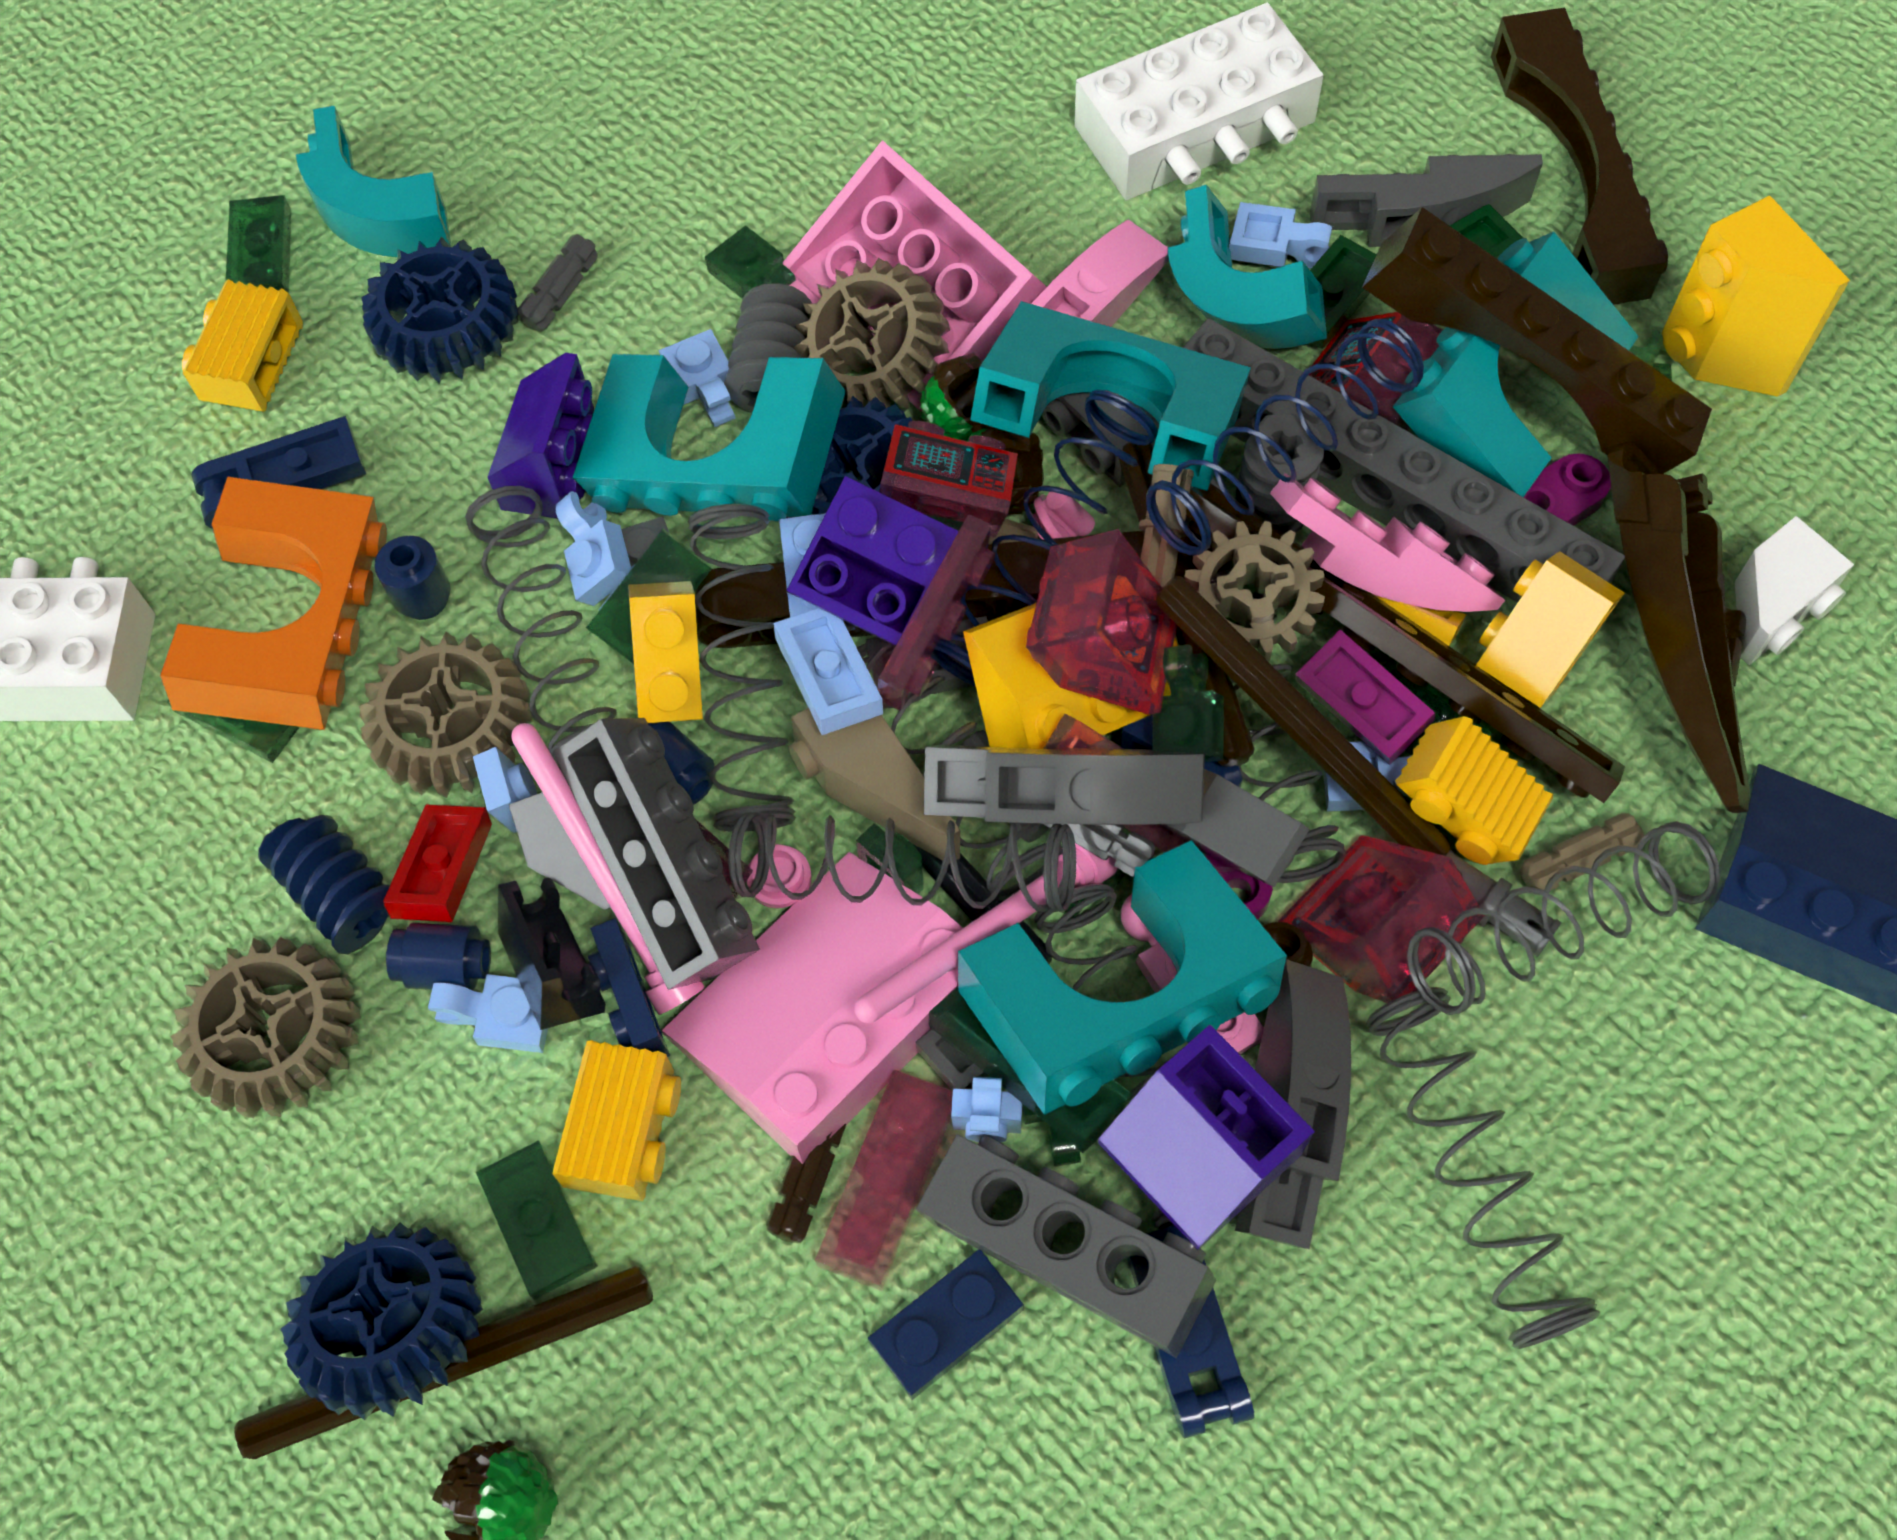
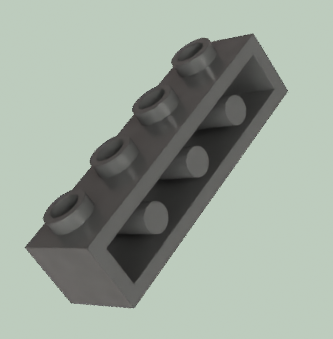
[553,718,760,990]

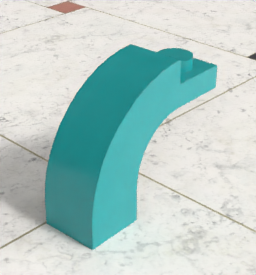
[296,105,451,257]
[1168,185,1327,349]

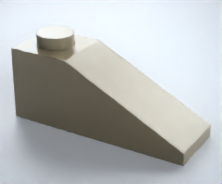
[788,708,960,864]

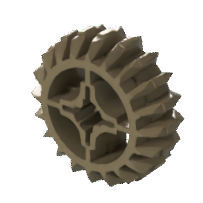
[794,258,950,409]
[359,631,532,798]
[170,937,361,1119]

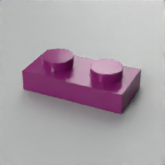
[1295,630,1435,765]

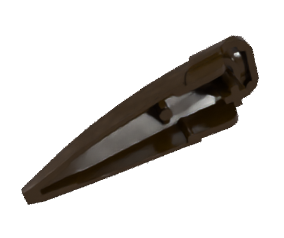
[1608,442,1750,813]

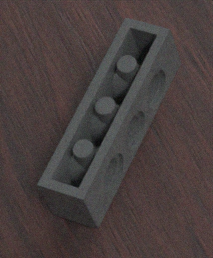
[916,1134,1216,1359]

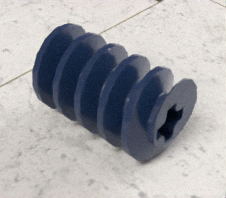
[258,815,390,955]

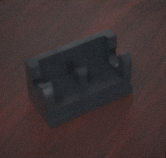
[498,878,606,1030]

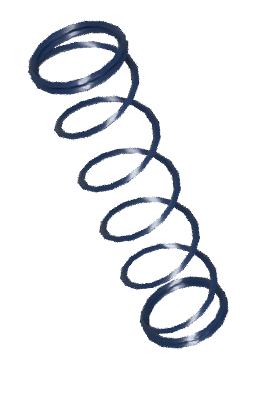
[1146,319,1424,556]
[925,389,1158,687]

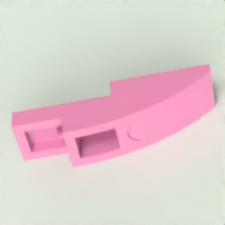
[1031,219,1169,327]
[1270,473,1506,612]

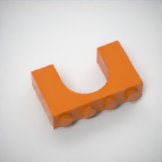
[160,477,387,730]

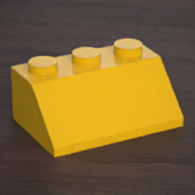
[1659,195,1850,397]
[963,571,1188,750]

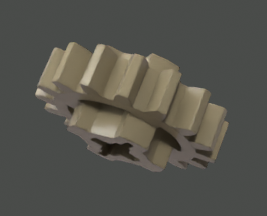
[1184,521,1325,661]

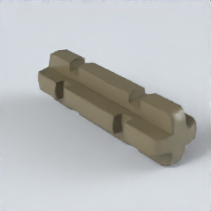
[1519,813,1644,895]

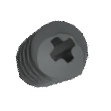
[724,283,812,413]
[1235,413,1324,534]

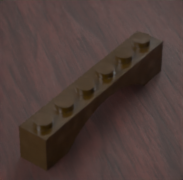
[1491,7,1668,305]
[1362,207,1712,474]

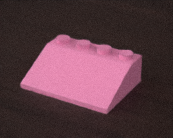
[774,140,1047,411]
[662,852,965,1164]

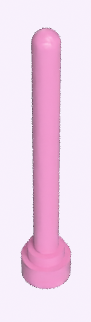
[511,723,705,1015]
[855,843,1118,1023]

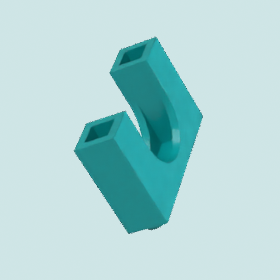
[1393,232,1639,497]
[970,301,1251,491]
[573,354,845,521]
[958,840,1287,1115]

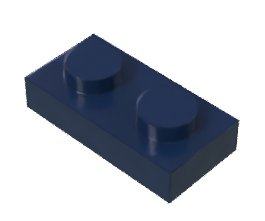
[588,918,670,1057]
[868,1249,1024,1400]

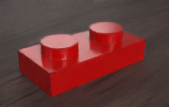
[383,804,492,922]

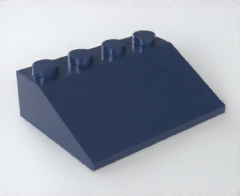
[1695,764,1897,1014]

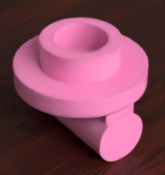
[1033,487,1095,539]

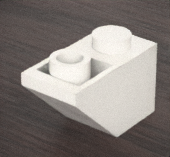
[1735,516,1854,665]

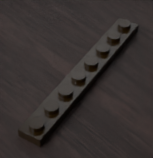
[1186,483,1625,803]

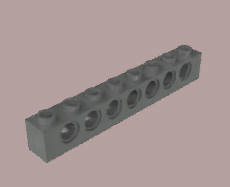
[1183,318,1625,603]

